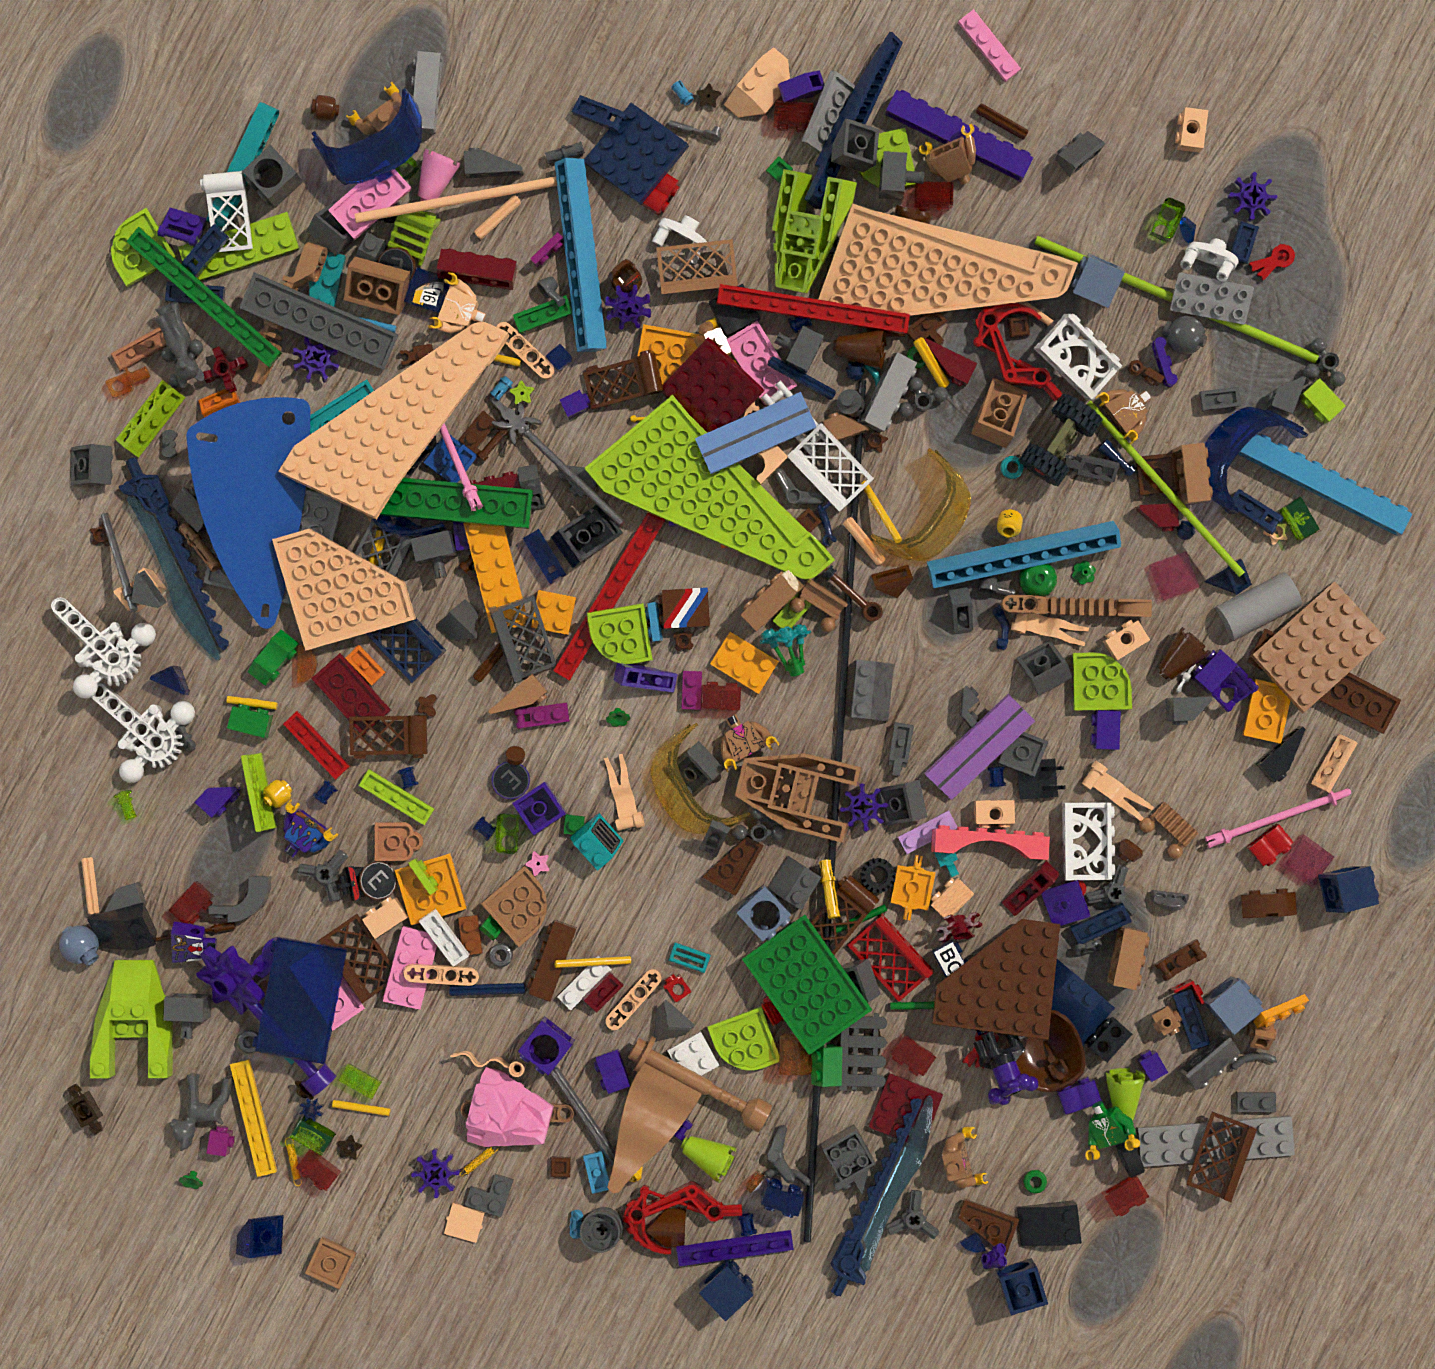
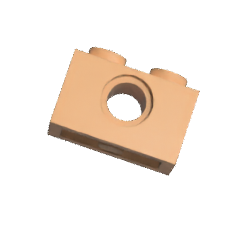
[1175,107,1208,153]
[1102,620,1150,660]
[974,800,1015,828]

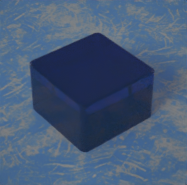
[546,344,573,372]

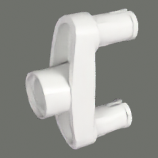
[652,215,707,265]
[1180,238,1239,282]

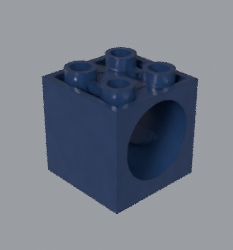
[1318,866,1379,913]
[995,1258,1048,1316]
[699,1259,754,1322]

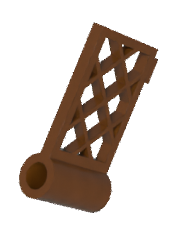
[583,350,664,410]
[349,715,428,759]
[811,875,880,955]

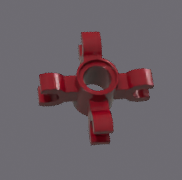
[203,346,249,393]
[936,912,982,942]

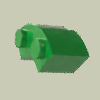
[248,630,299,686]

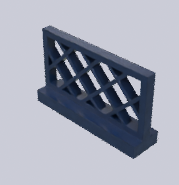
[366,618,447,683]

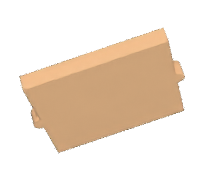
[444,1203,485,1243]

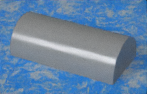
[1215,572,1302,641]

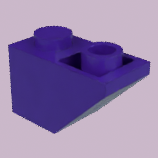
[778,70,825,103]
[195,786,241,818]

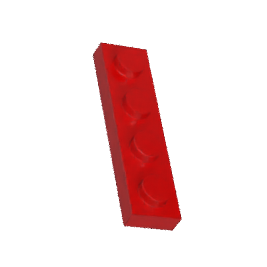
[283,711,351,780]

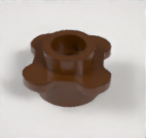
[673,631,694,651]

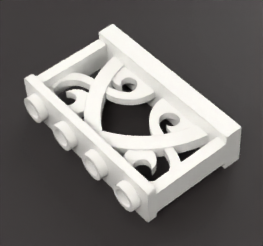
[1034,314,1122,401]
[1062,802,1115,880]

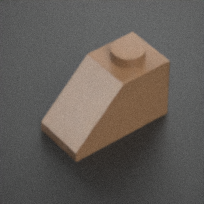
[823,412,869,443]

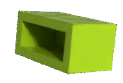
[1299,378,1346,424]

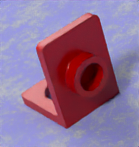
[663,974,691,1002]
[1170,979,1205,1005]

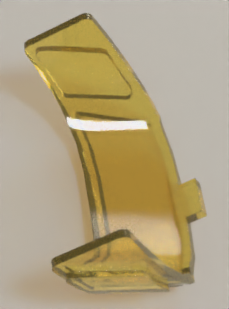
[870,448,971,561]
[651,723,750,834]

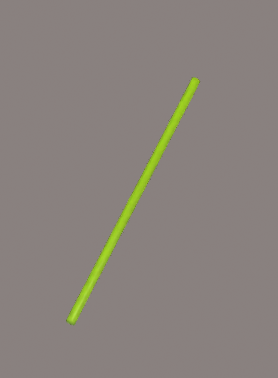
[1086,401,1245,577]

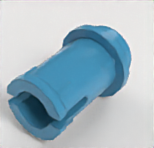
[671,80,694,106]
[490,376,513,401]

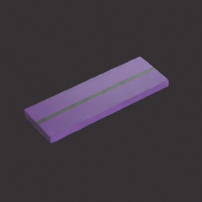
[925,694,1035,800]

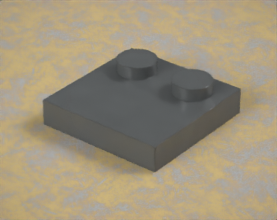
[998,732,1048,778]

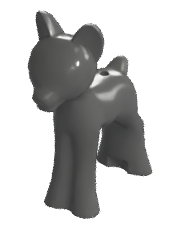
[153,302,204,388]
[170,1073,233,1151]

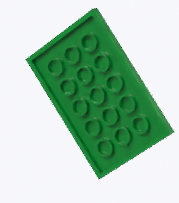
[742,915,872,1055]

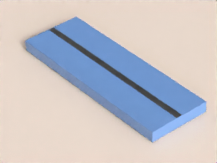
[695,392,816,474]

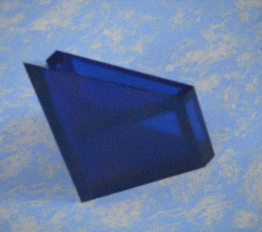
[150,666,190,695]

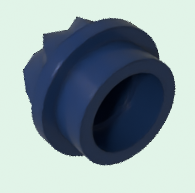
[845,362,865,381]
[1177,520,1196,540]

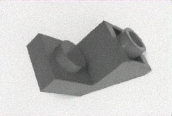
[960,686,980,728]

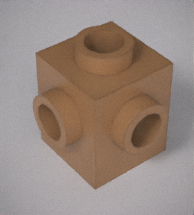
[1152,1005,1182,1037]
[1247,1017,1277,1051]

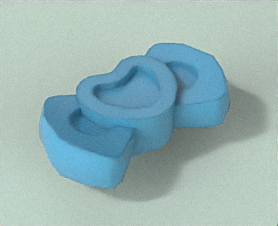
[569,1209,583,1239]

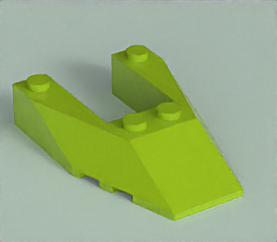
[772,169,857,293]
[90,960,173,1078]

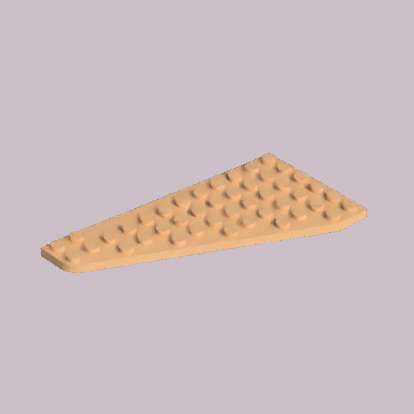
[818,203,1078,315]
[279,322,510,520]

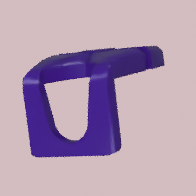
[1212,666,1259,712]

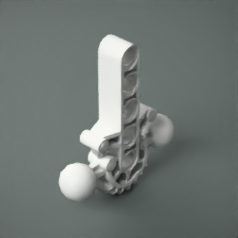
[51,597,156,698]
[91,683,195,783]

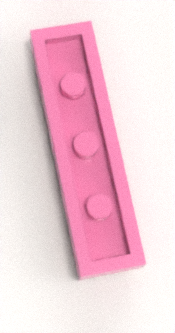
[958,9,1021,82]

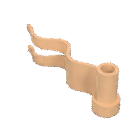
[1011,605,1089,646]
[604,754,645,831]
[1081,760,1154,821]
[450,1051,526,1077]

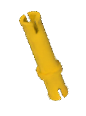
[819,860,840,919]

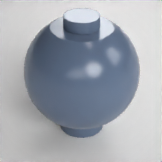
[59,925,99,966]

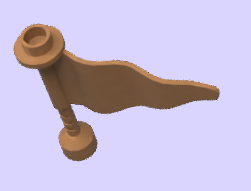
[607,1036,772,1193]

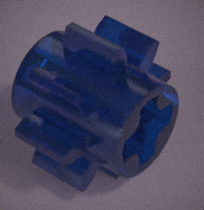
[299,1098,324,1122]

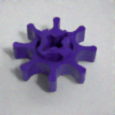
[1227,172,1278,222]
[605,285,651,330]
[292,337,339,383]
[840,783,889,832]
[411,1148,461,1198]

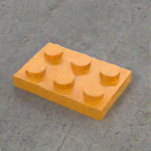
[710,632,779,694]
[1242,679,1290,744]

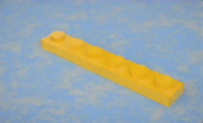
[230,1059,277,1177]

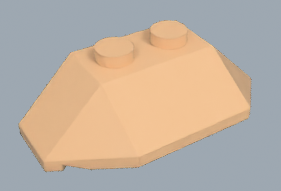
[724,48,790,118]

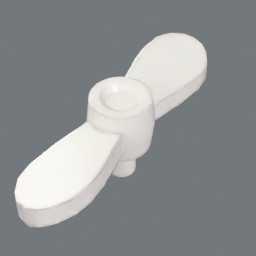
[1176,664,1196,693]

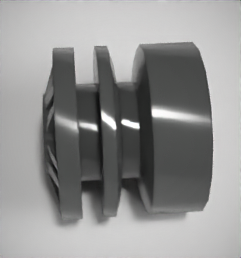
[580,1207,624,1253]

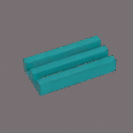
[668,942,711,973]

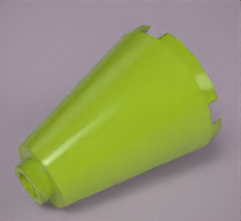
[1106,1068,1145,1120]
[681,1136,737,1183]

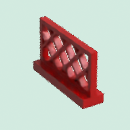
[847,913,934,1002]

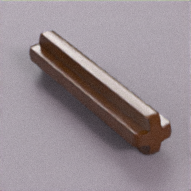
[976,103,1028,140]
[473,639,515,682]

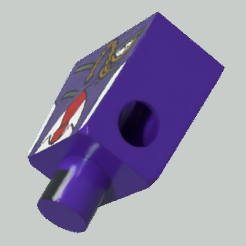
[171,922,217,963]

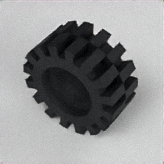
[860,858,896,893]

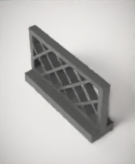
[355,519,412,576]
[488,595,557,683]

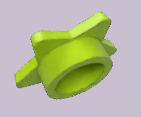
[510,380,534,405]

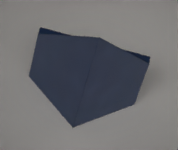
[1204,558,1252,595]

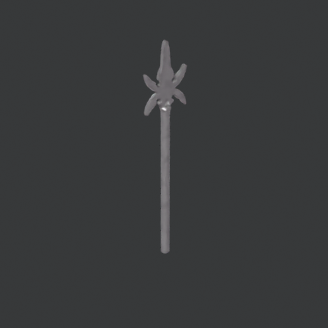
[489,395,625,527]

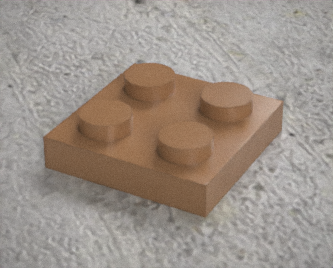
[305,1237,357,1290]

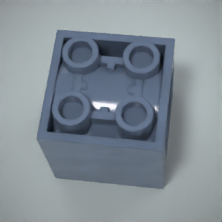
[1071,253,1125,308]
[736,885,791,941]
[1203,976,1264,1035]

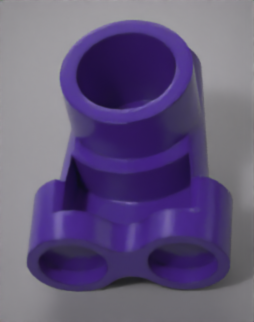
[981,1243,1007,1269]

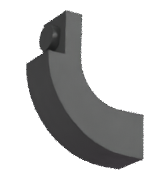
[209,876,272,922]

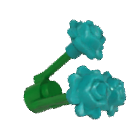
[759,624,811,676]

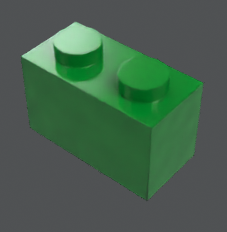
[227,703,273,738]
[811,1045,843,1087]

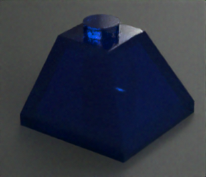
[236,1215,284,1258]

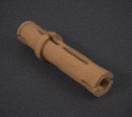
[179,522,221,572]

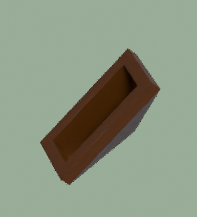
[871,565,913,598]

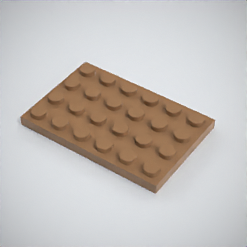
[1251,581,1386,714]

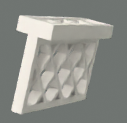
[787,423,874,512]

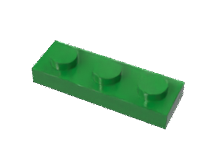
[513,295,573,334]

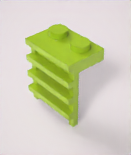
[387,211,441,266]

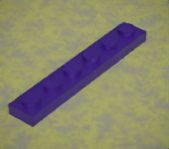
[676,1230,794,1267]

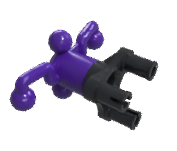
[973,1031,1039,1105]

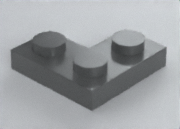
[465,1174,514,1217]

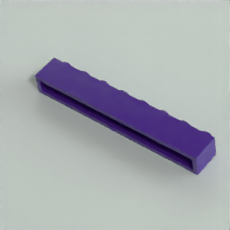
[885,90,1034,182]

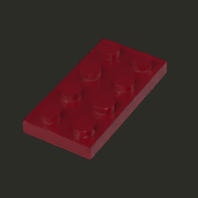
[311,653,392,736]

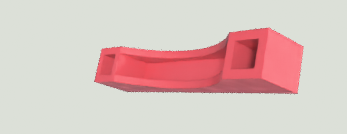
[931,825,1050,860]

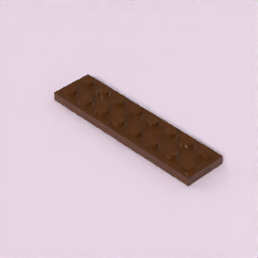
[1246,628,1401,734]

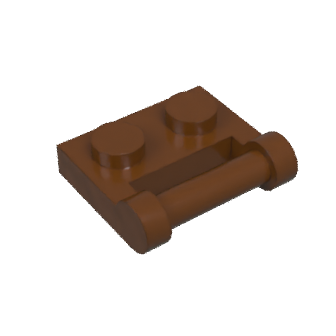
[459,411,510,461]

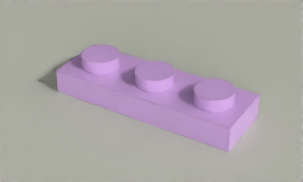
[898,810,957,854]

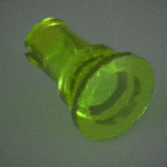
[113,790,137,820]

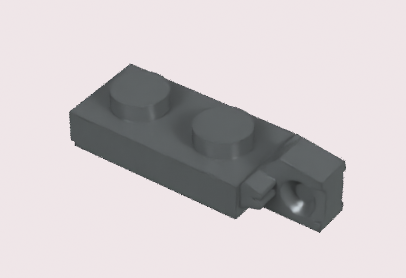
[1064,454,1119,482]
[888,722,914,777]

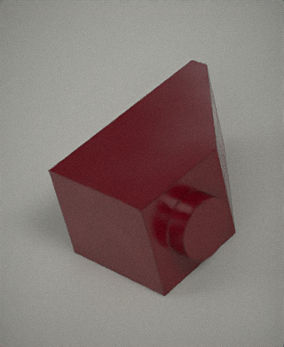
[1136,503,1179,532]

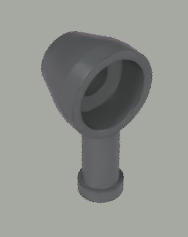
[536,276,566,307]
[978,575,1015,596]

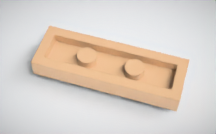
[1311,734,1358,793]

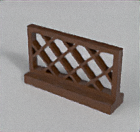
[319,914,392,1003]
[1186,1111,1257,1202]

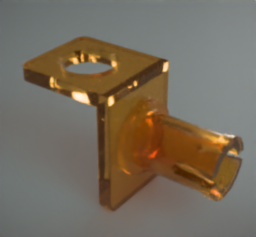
[105,366,150,398]

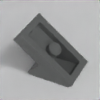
[833,1168,869,1194]

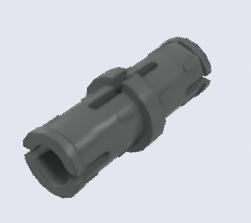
[545,141,585,164]

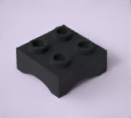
[709,284,761,337]

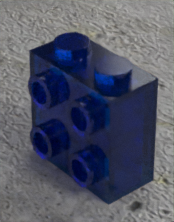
[761,1178,804,1218]

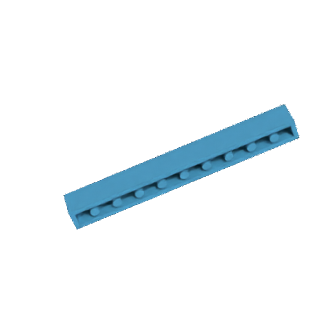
[555,158,607,352]
[1227,426,1412,536]
[927,521,1121,588]

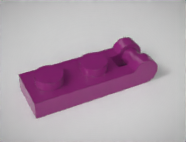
[514,702,570,729]

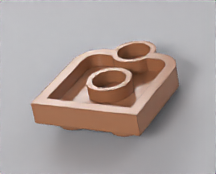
[375,822,423,861]

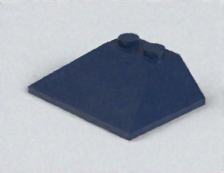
[1051,959,1115,1046]

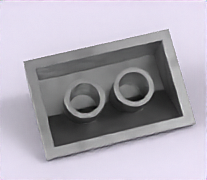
[850,660,894,721]
[1178,1033,1241,1090]

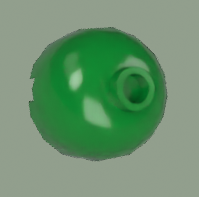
[1018,563,1057,597]

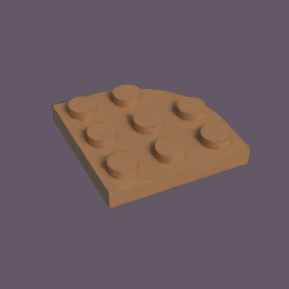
[481,866,547,947]

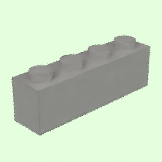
[408,51,443,134]
[860,352,917,432]

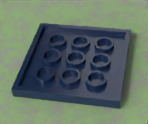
[584,102,689,205]

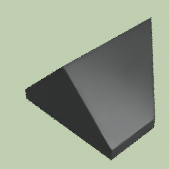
[131,570,167,608]
[438,599,479,640]
[654,1000,695,1042]

